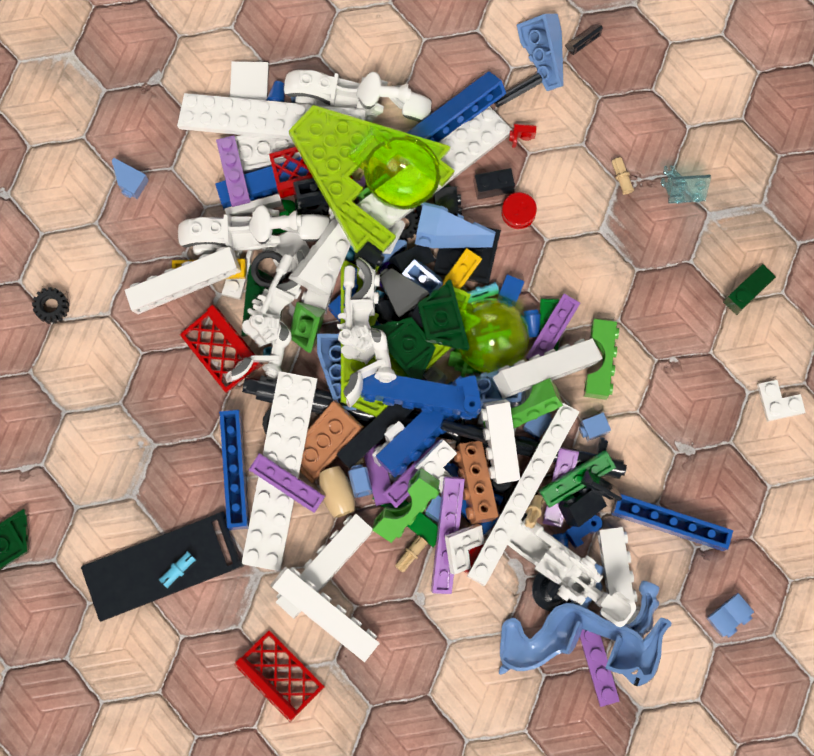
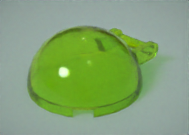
[347,127,441,210]
[457,298,530,373]

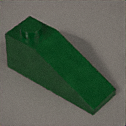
[723,264,776,315]

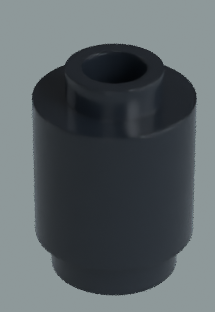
[375,297,397,324]
[491,479,512,493]

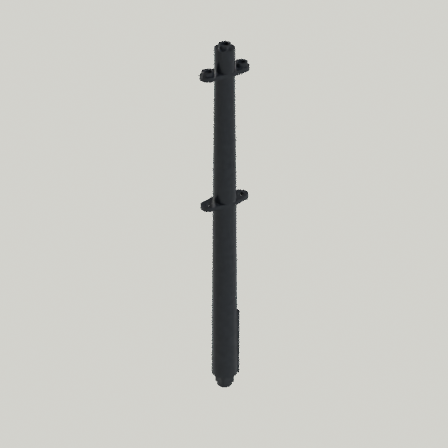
[242,375,627,479]

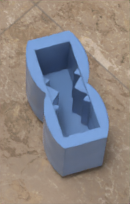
[348,465,373,498]
[706,593,754,638]

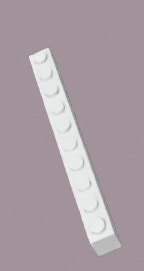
[466,402,579,586]

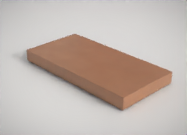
[300,400,363,483]

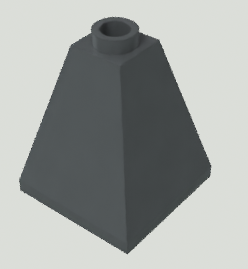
[379,268,430,321]

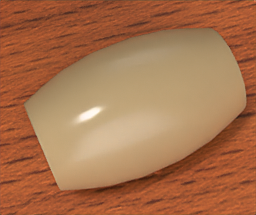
[319,466,355,518]

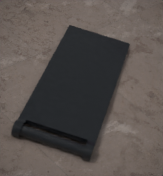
[81,511,244,622]

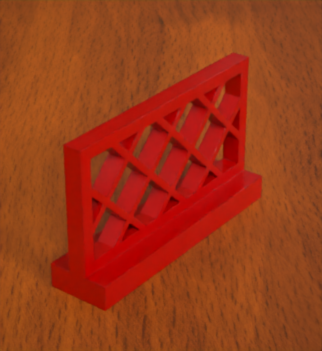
[269,147,353,198]
[179,304,263,393]
[234,630,325,722]

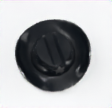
[532,572,571,612]

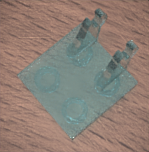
[661,166,711,204]

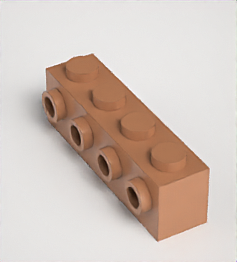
[454,441,499,525]

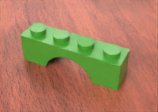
[584,319,619,400]
[483,378,563,428]
[372,468,440,543]

